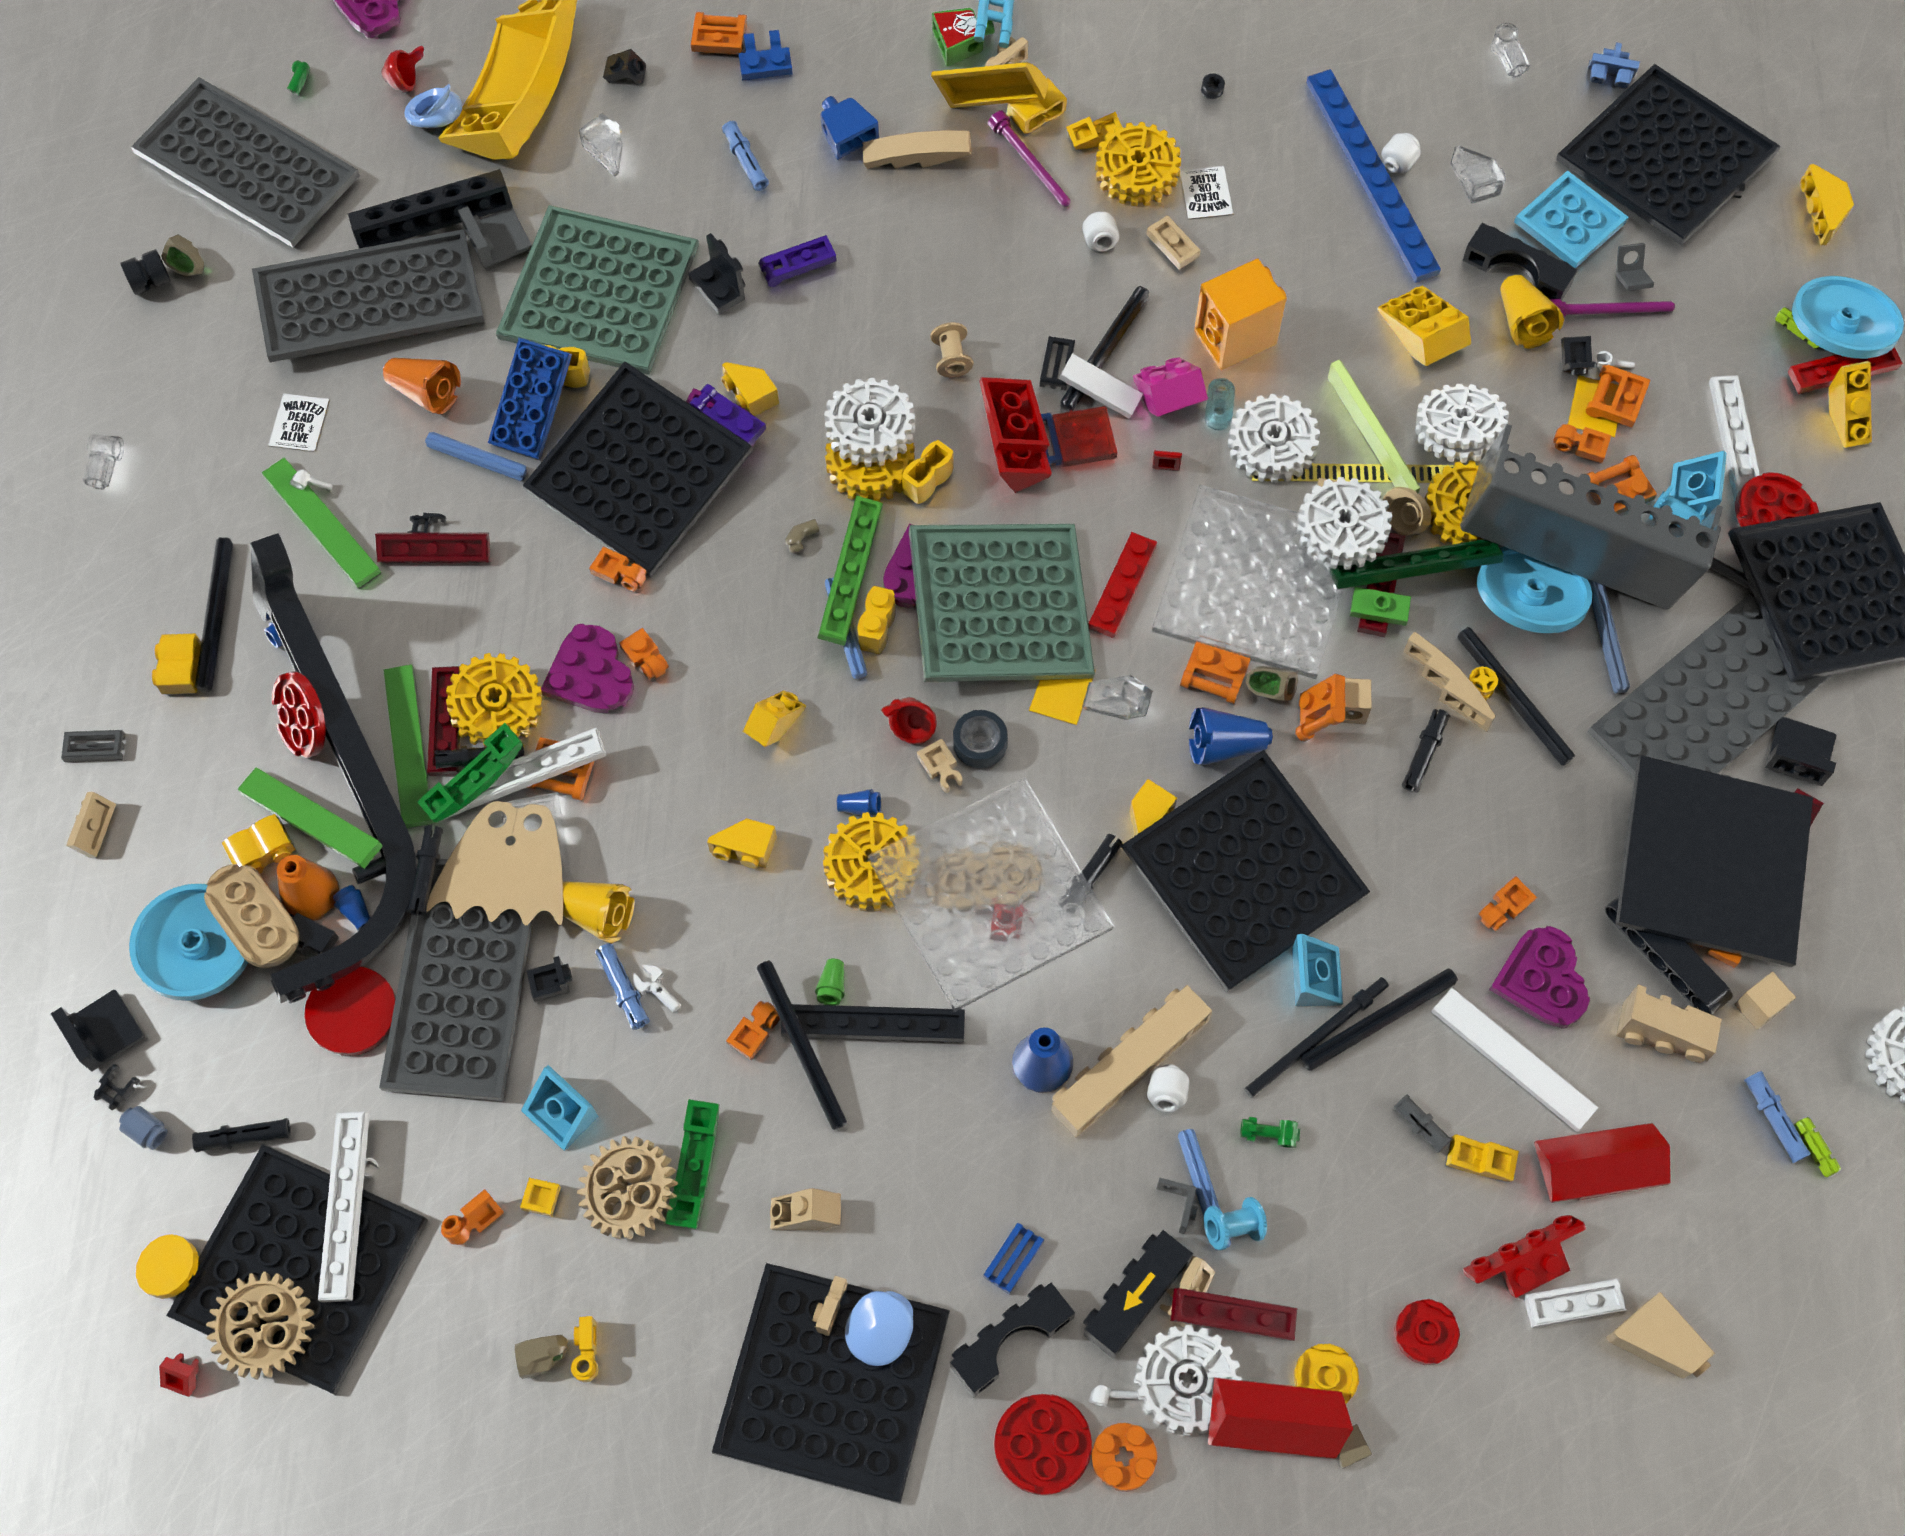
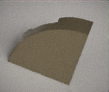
[1338,1424,1372,1469]

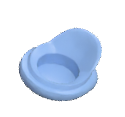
[404,84,462,128]
[845,1291,913,1366]

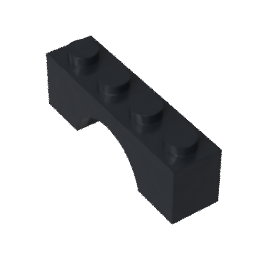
[1462,222,1578,301]
[950,1282,1075,1398]

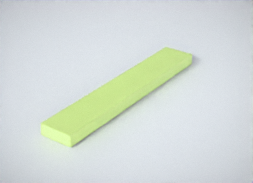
[1328,360,1420,493]

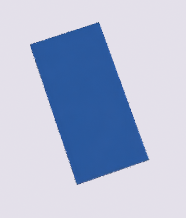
[488,338,572,460]

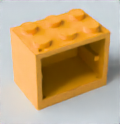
[1194,258,1287,371]

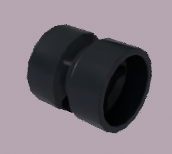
[120,249,171,295]

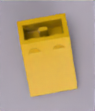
[1378,285,1471,366]

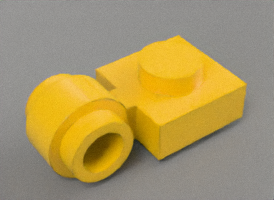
[571,1316,599,1382]

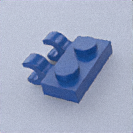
[739,30,793,81]

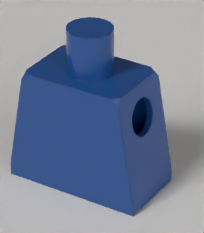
[820,96,879,160]

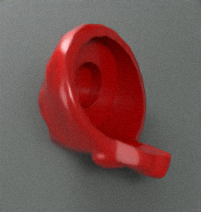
[381,46,424,93]
[881,697,937,744]

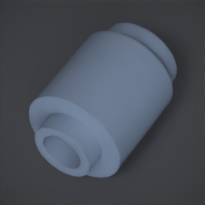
[119,1106,168,1150]

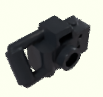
[289,913,339,956]

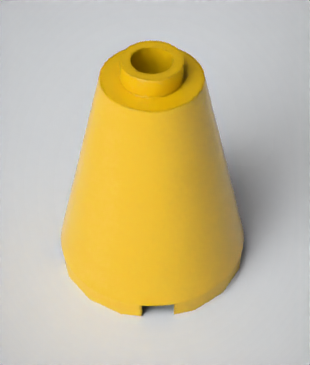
[1500,275,1564,349]
[563,881,635,944]

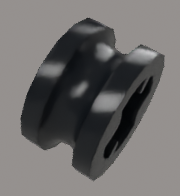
[1201,73,1225,99]

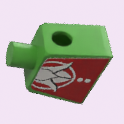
[932,8,995,66]

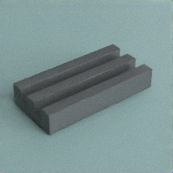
[61,730,125,762]

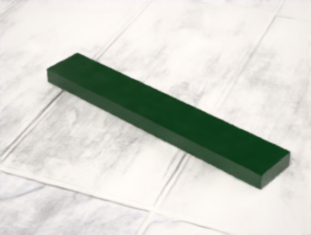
[1329,539,1504,589]

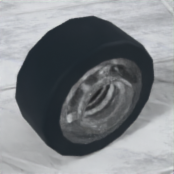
[953,710,1008,768]

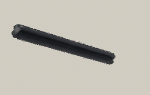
[1060,286,1149,412]
[195,537,233,692]
[1457,627,1575,766]
[757,960,847,1130]
[1301,968,1458,1071]

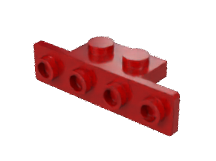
[1463,1215,1586,1298]

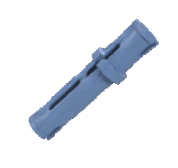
[722,121,769,191]
[595,943,650,1030]
[1744,1071,1811,1163]

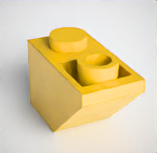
[721,362,779,416]
[742,690,807,747]
[1129,779,1177,836]
[707,818,777,869]

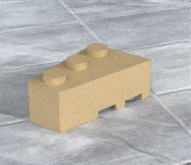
[1616,984,1722,1063]

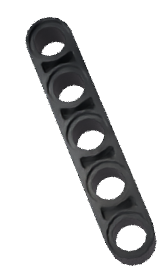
[1605,896,1733,1015]

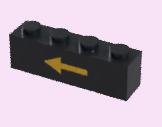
[1083,1230,1193,1359]

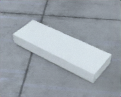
[1059,353,1143,419]
[1524,1278,1627,1328]

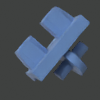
[1588,42,1640,88]

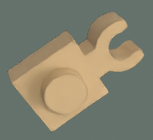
[917,739,962,793]
[812,1276,848,1336]

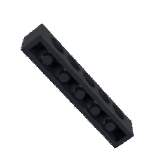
[348,169,513,249]

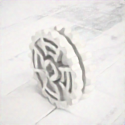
[824,378,915,467]
[1415,384,1509,463]
[1228,394,1320,483]
[1297,477,1392,570]
[1865,1005,1905,1104]
[1134,1325,1242,1436]

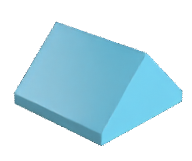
[1670,451,1727,519]
[1292,934,1343,1006]
[521,1065,599,1150]

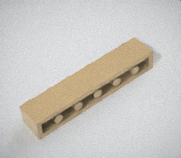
[1051,985,1212,1138]

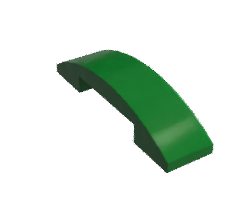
[417,723,523,823]
[665,1099,720,1229]

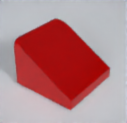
[1152,450,1182,471]

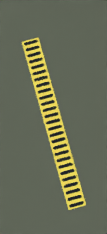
[1252,463,1454,483]

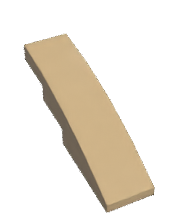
[863,130,971,169]
[1404,631,1496,732]

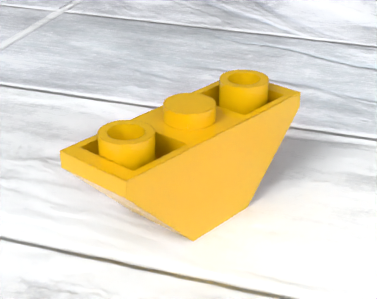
[1800,164,1854,246]
[1829,361,1872,448]

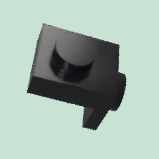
[603,49,646,85]
[1561,336,1596,376]
[526,956,573,1002]

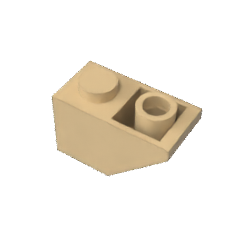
[770,1188,841,1230]

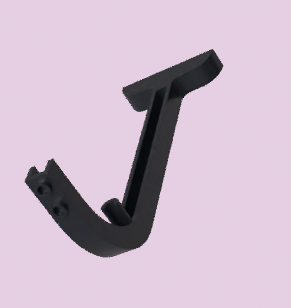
[250,533,416,1003]

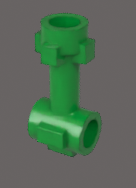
[1240,1117,1300,1148]

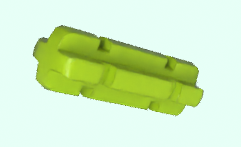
[1775,307,1819,349]
[1794,1117,1841,1177]

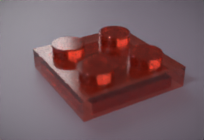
[1052,406,1118,467]

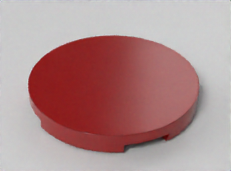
[1735,472,1819,527]
[272,671,326,758]
[304,967,396,1056]
[994,1394,1092,1495]

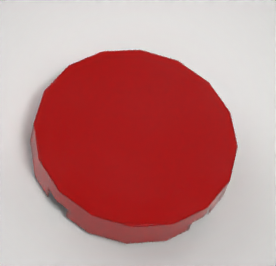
[1394,1299,1460,1365]

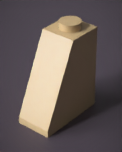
[1606,1292,1715,1379]

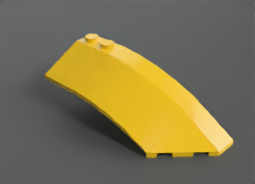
[439,0,577,160]

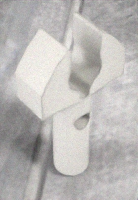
[633,965,681,1012]

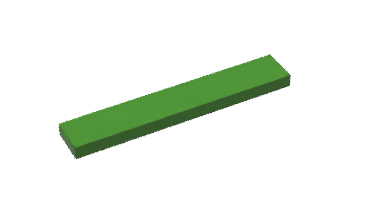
[262,457,381,589]
[817,495,883,646]
[383,664,434,829]
[237,767,383,869]

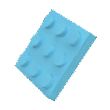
[1514,171,1628,268]

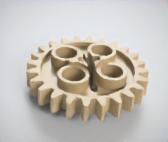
[577,1136,678,1240]
[206,1272,315,1380]

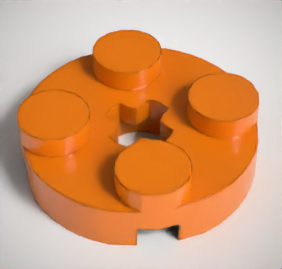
[1091,1423,1157,1492]

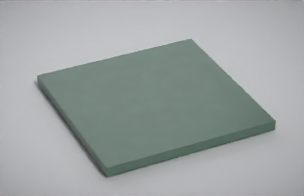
[496,205,699,375]
[909,524,1095,682]

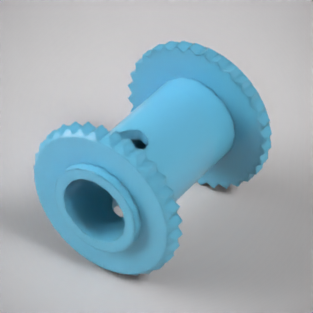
[1649,486,1707,528]
[1204,1197,1267,1250]

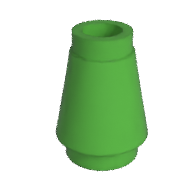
[815,958,845,1005]

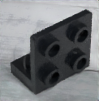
[688,233,745,315]
[1765,716,1837,786]
[51,990,145,1072]

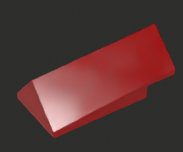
[979,377,1052,493]
[1534,1123,1671,1203]
[1208,1377,1353,1459]

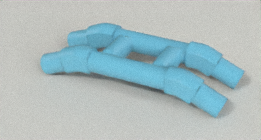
[974,0,1014,48]

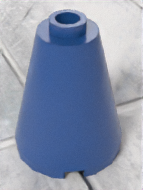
[1189,707,1273,766]
[1012,1027,1073,1093]

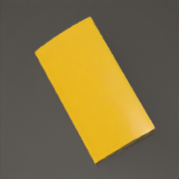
[931,62,1049,108]

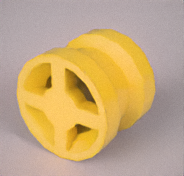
[1468,666,1498,701]

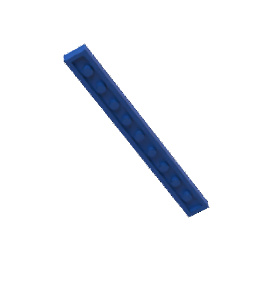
[1306,69,1441,283]

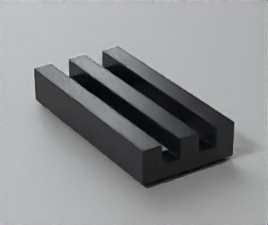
[1039,336,1075,391]

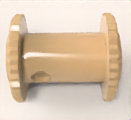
[930,322,974,378]

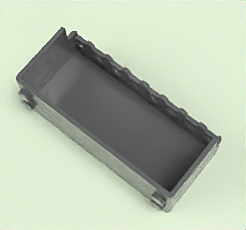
[1460,424,1723,609]

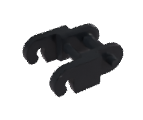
[407,513,446,533]
[93,1064,140,1110]

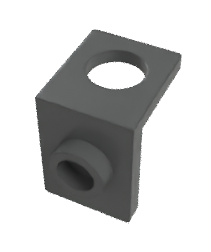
[1615,243,1654,291]
[1156,1178,1199,1234]

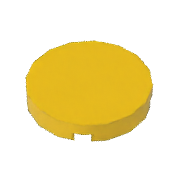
[136,1234,199,1299]
[1293,1344,1359,1404]

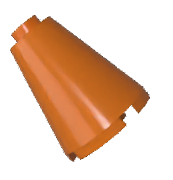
[383,358,461,414]
[277,855,340,921]

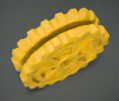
[1095,122,1181,207]
[825,442,915,502]
[1425,460,1483,545]
[446,653,542,747]
[823,812,920,912]

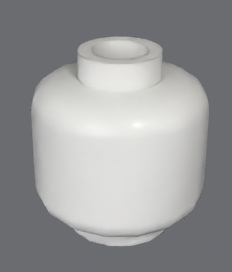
[1381,133,1421,173]
[1082,212,1119,252]
[1147,1064,1189,1113]

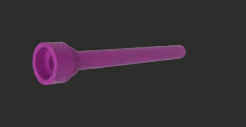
[988,110,1071,207]
[1550,299,1675,318]

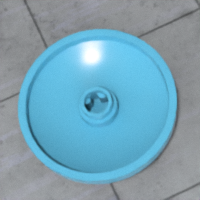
[1792,276,1904,359]
[1477,547,1592,633]
[129,884,248,1001]

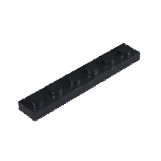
[781,1004,965,1042]

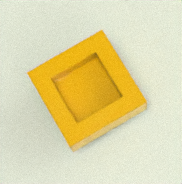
[520,1177,561,1217]

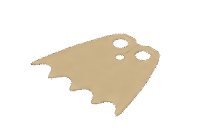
[426,801,563,925]

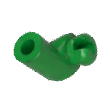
[287,60,310,95]

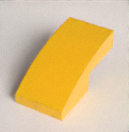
[1066,112,1123,150]
[1446,1134,1519,1182]

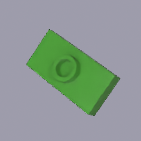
[1350,587,1411,626]

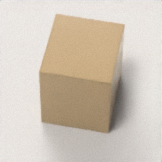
[1341,678,1372,724]
[1734,972,1796,1030]

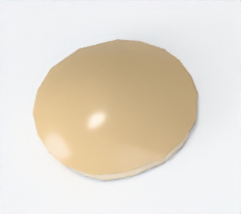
[1383,487,1432,535]

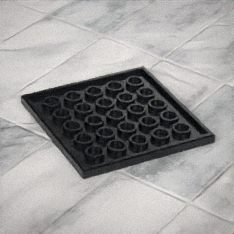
[1556,64,1781,245]
[522,361,754,577]
[1727,502,1905,683]
[1121,750,1370,992]
[1615,755,1813,967]
[166,1144,428,1396]
[712,1263,950,1504]

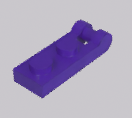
[758,235,837,287]
[689,384,766,445]

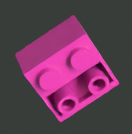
[1133,357,1208,417]

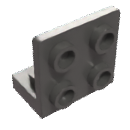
[458,206,532,268]

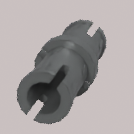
[1394,1094,1452,1153]

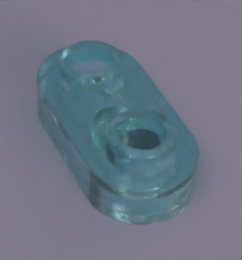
[1204,378,1235,430]

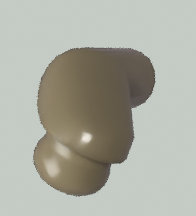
[785,519,820,553]

